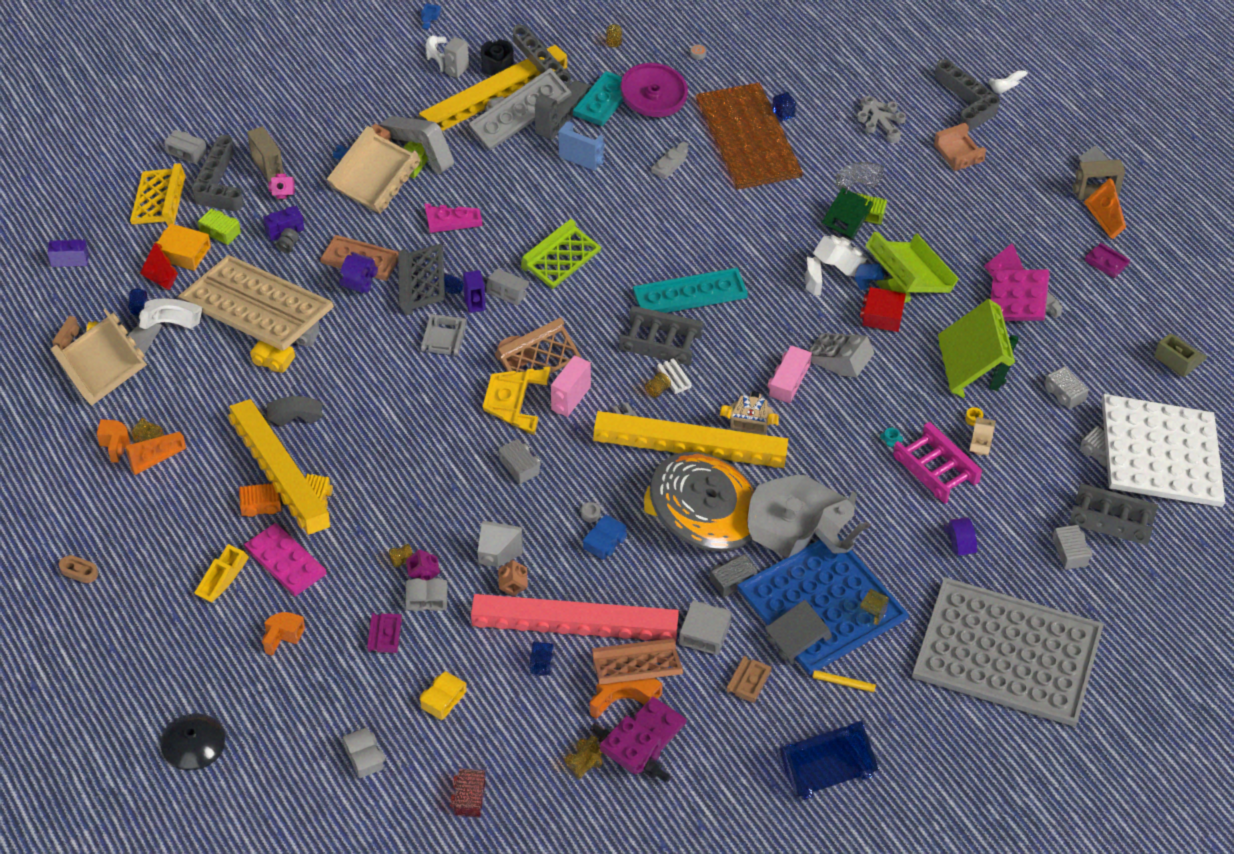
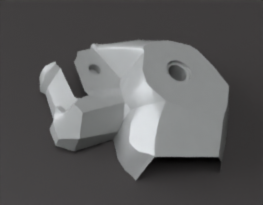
[748,475,871,558]

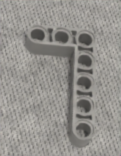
[378,116,454,174]

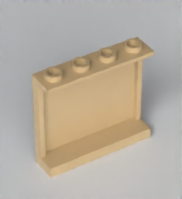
[327,126,421,214]
[51,309,147,406]

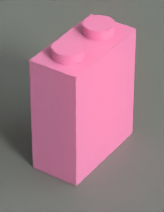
[551,355,591,417]

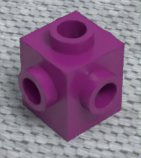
[406,549,440,581]

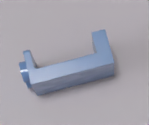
[559,121,605,171]

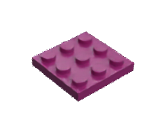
[991,269,1050,321]

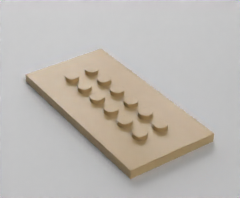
[178,255,334,351]

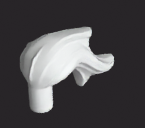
[426,36,446,72]
[988,70,1027,94]

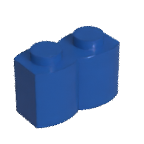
[583,514,627,560]

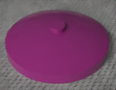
[620,63,688,117]

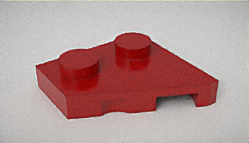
[140,242,178,290]

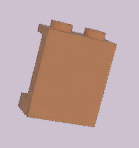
[934,123,986,171]

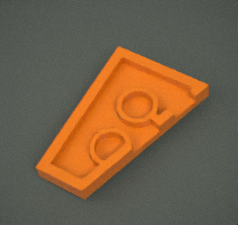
[1084,178,1126,239]
[125,432,186,475]

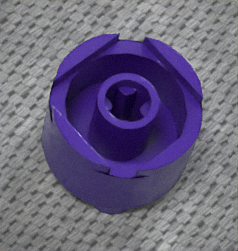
[339,252,378,293]

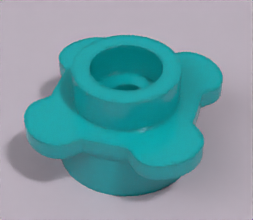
[880,427,903,447]

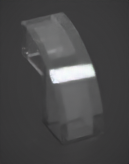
[835,162,884,191]

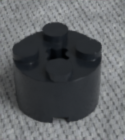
[481,39,514,76]

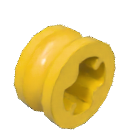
[965,407,983,426]

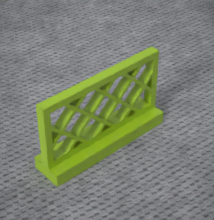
[521,219,602,289]

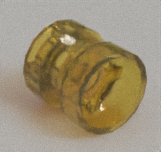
[606,24,622,47]
[645,372,671,398]
[389,543,413,568]

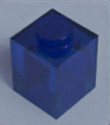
[772,91,796,122]
[530,642,554,676]

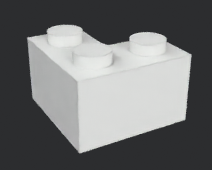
[813,235,867,276]

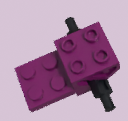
[590,696,687,784]

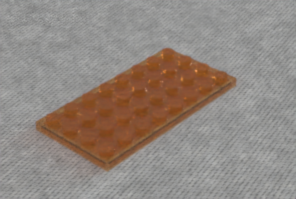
[696,82,803,190]

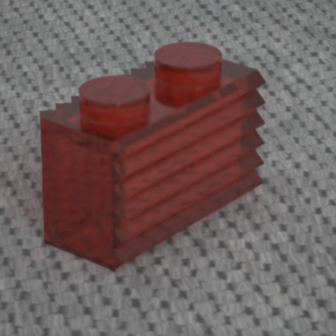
[450,768,486,818]

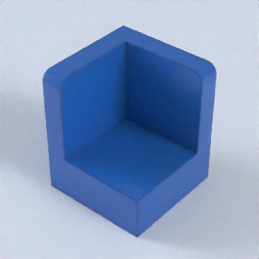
[854,264,884,290]

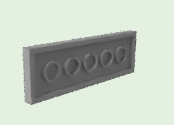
[469,68,571,151]

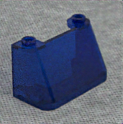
[775,720,879,800]

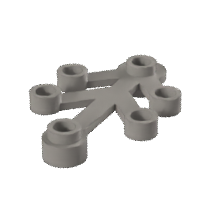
[857,96,906,143]

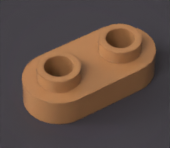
[59,555,98,583]

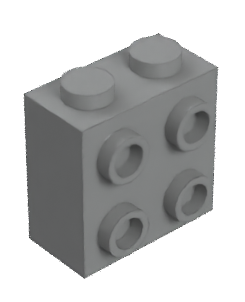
[679,600,732,656]

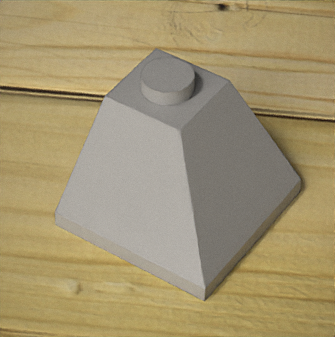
[478,521,523,567]

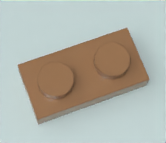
[52,316,79,350]

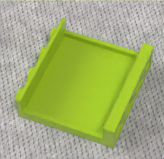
[865,232,959,293]
[938,298,1015,398]

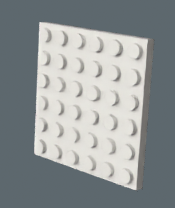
[1102,394,1225,507]

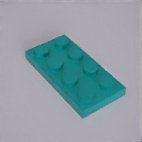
[573,71,624,127]

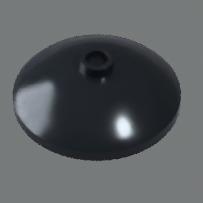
[160,713,225,771]

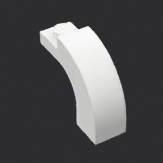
[139,299,202,329]

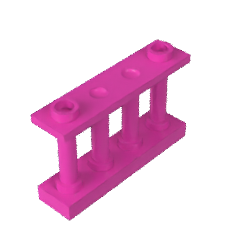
[893,422,982,504]

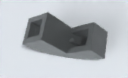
[267,396,322,427]

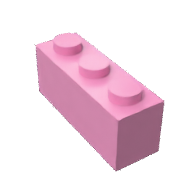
[768,346,812,403]

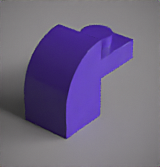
[943,517,978,556]

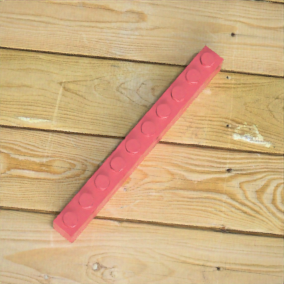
[471,594,679,642]

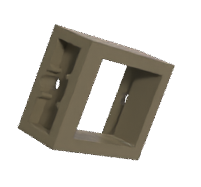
[247,126,284,182]
[1073,159,1125,200]

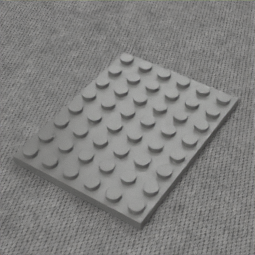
[912,577,1104,727]

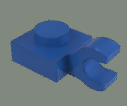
[421,3,442,29]

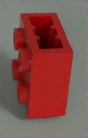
[860,287,906,332]

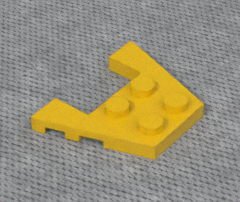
[483,367,551,435]

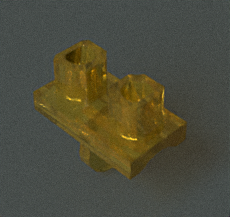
[565,735,603,779]

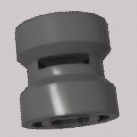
[275,228,299,253]

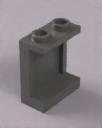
[765,600,832,665]

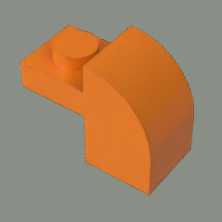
[97,419,131,463]
[262,612,305,656]

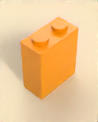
[156,223,211,271]

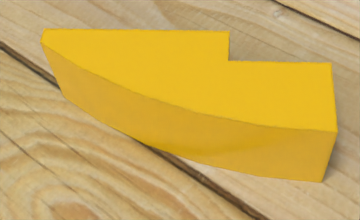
[194,544,249,603]

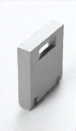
[421,314,467,356]

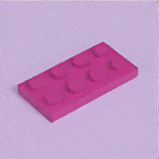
[244,523,327,596]

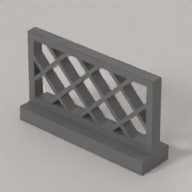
[398,244,445,315]

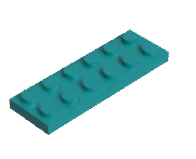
[633,267,748,313]

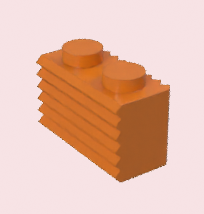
[239,483,282,517]

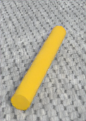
[813,670,876,692]

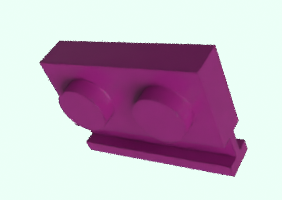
[1085,242,1130,279]
[367,613,402,653]

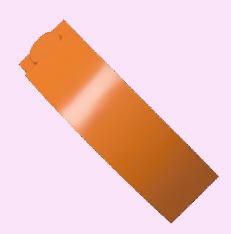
[589,671,663,719]

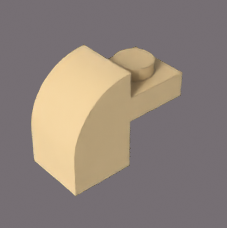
[970,417,996,455]

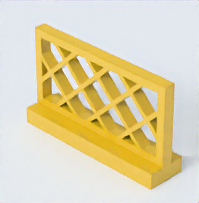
[130,163,186,226]

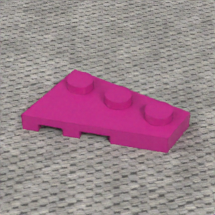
[424,203,482,233]

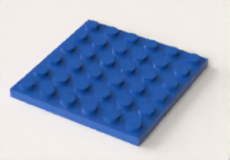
[737,534,909,675]

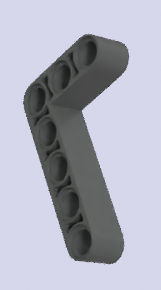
[512,24,571,88]
[935,59,1000,131]
[535,80,592,140]
[192,135,244,211]

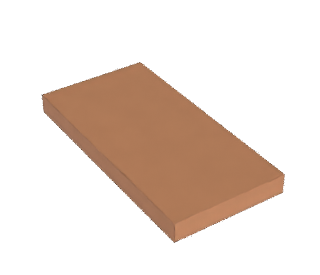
[320,235,399,281]

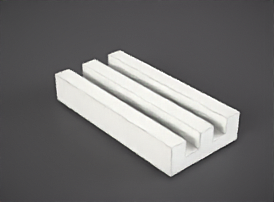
[657,358,692,394]

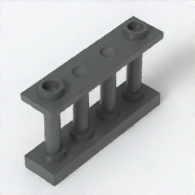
[619,306,703,366]
[1069,483,1158,546]

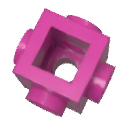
[268,174,295,199]

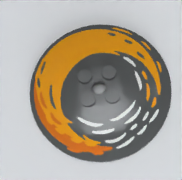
[650,452,756,551]

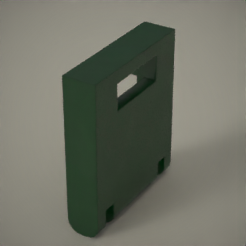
[821,187,874,240]
[989,335,1019,391]

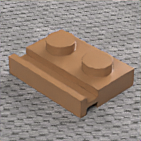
[727,656,772,703]

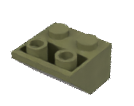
[1154,333,1208,378]

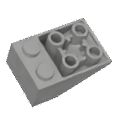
[808,333,874,377]

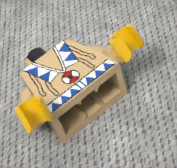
[719,391,779,435]

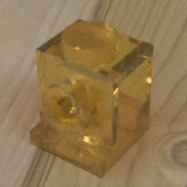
[132,417,164,443]

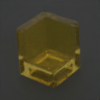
[860,589,889,625]

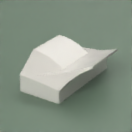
[805,256,822,295]

